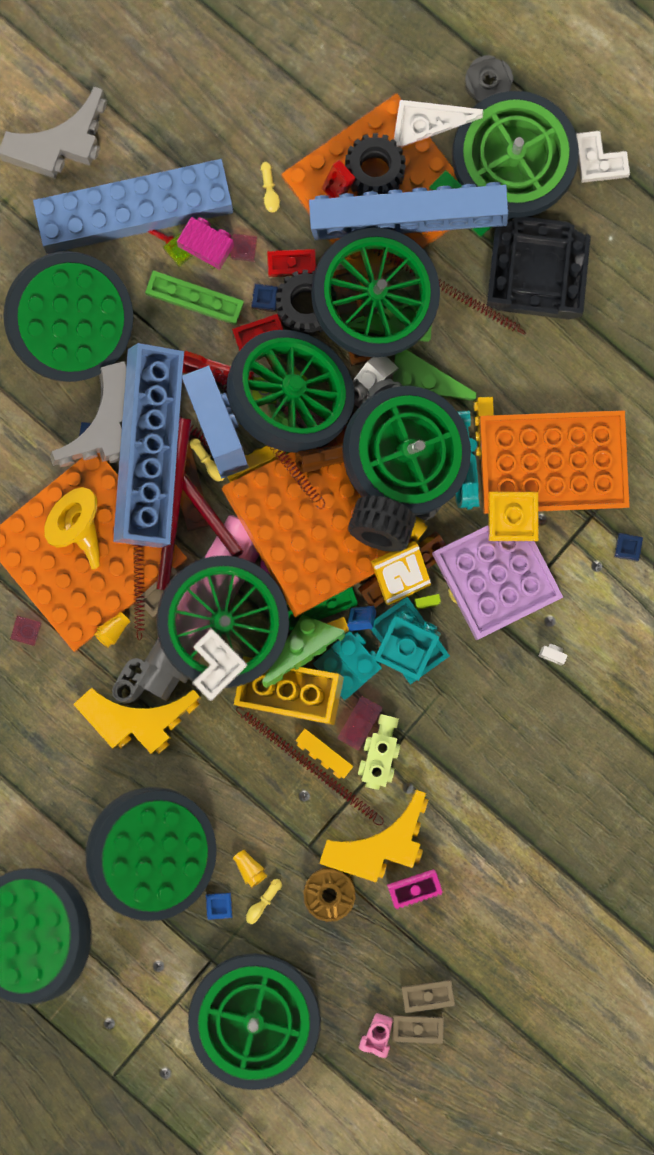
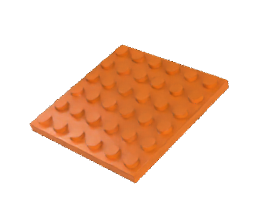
[281,93,458,287]
[221,426,413,617]
[0,453,188,652]

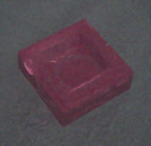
[231,234,257,262]
[10,616,42,646]

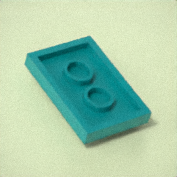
[370,597,450,685]

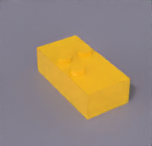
[233,656,344,725]

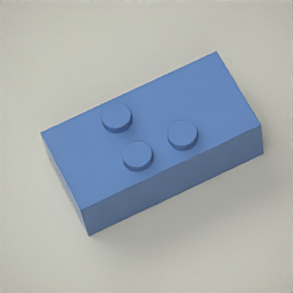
[182,366,249,479]

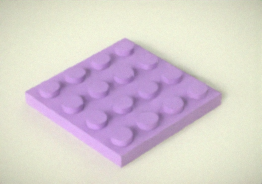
[432,526,563,641]

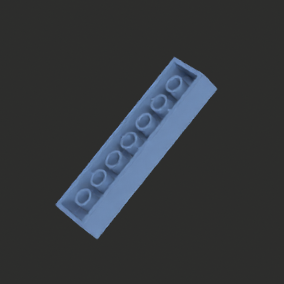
[33,159,233,254]
[309,182,508,240]
[113,343,184,548]

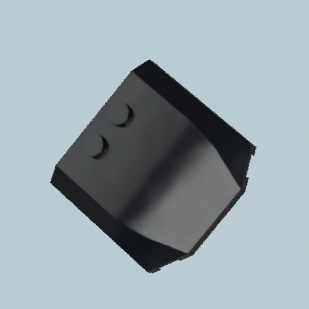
[486,217,591,319]

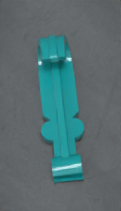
[455,411,480,510]

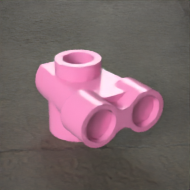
[359,1013,393,1058]

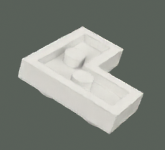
[576,131,630,183]
[193,629,247,701]

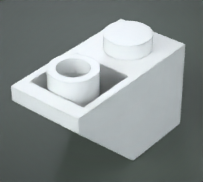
[352,357,398,408]

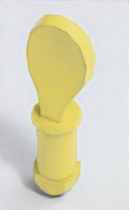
[261,162,280,213]
[190,438,224,482]
[246,879,282,924]

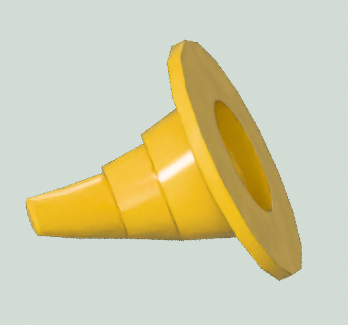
[44,487,100,570]

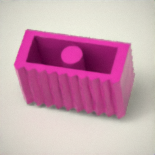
[177,217,234,270]
[387,869,442,909]

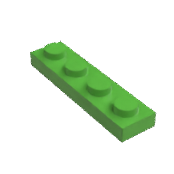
[145,270,244,325]

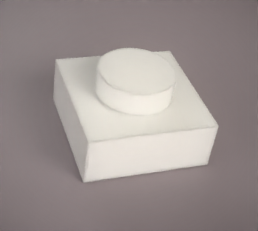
[539,644,568,665]

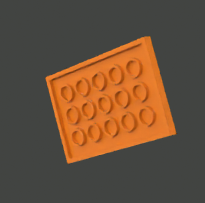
[479,410,629,514]

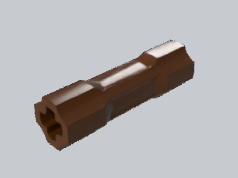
[295,444,344,474]

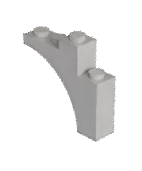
[0,87,107,179]
[50,361,126,467]

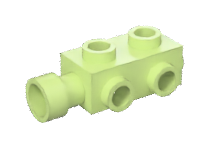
[358,714,401,790]

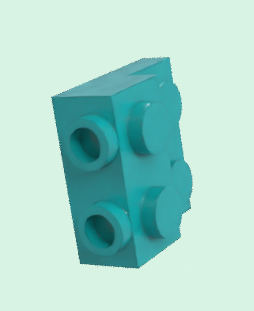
[374,611,441,681]
[313,631,382,701]

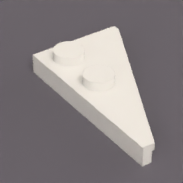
[394,100,484,147]

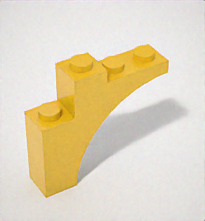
[73,688,201,754]
[319,790,429,882]

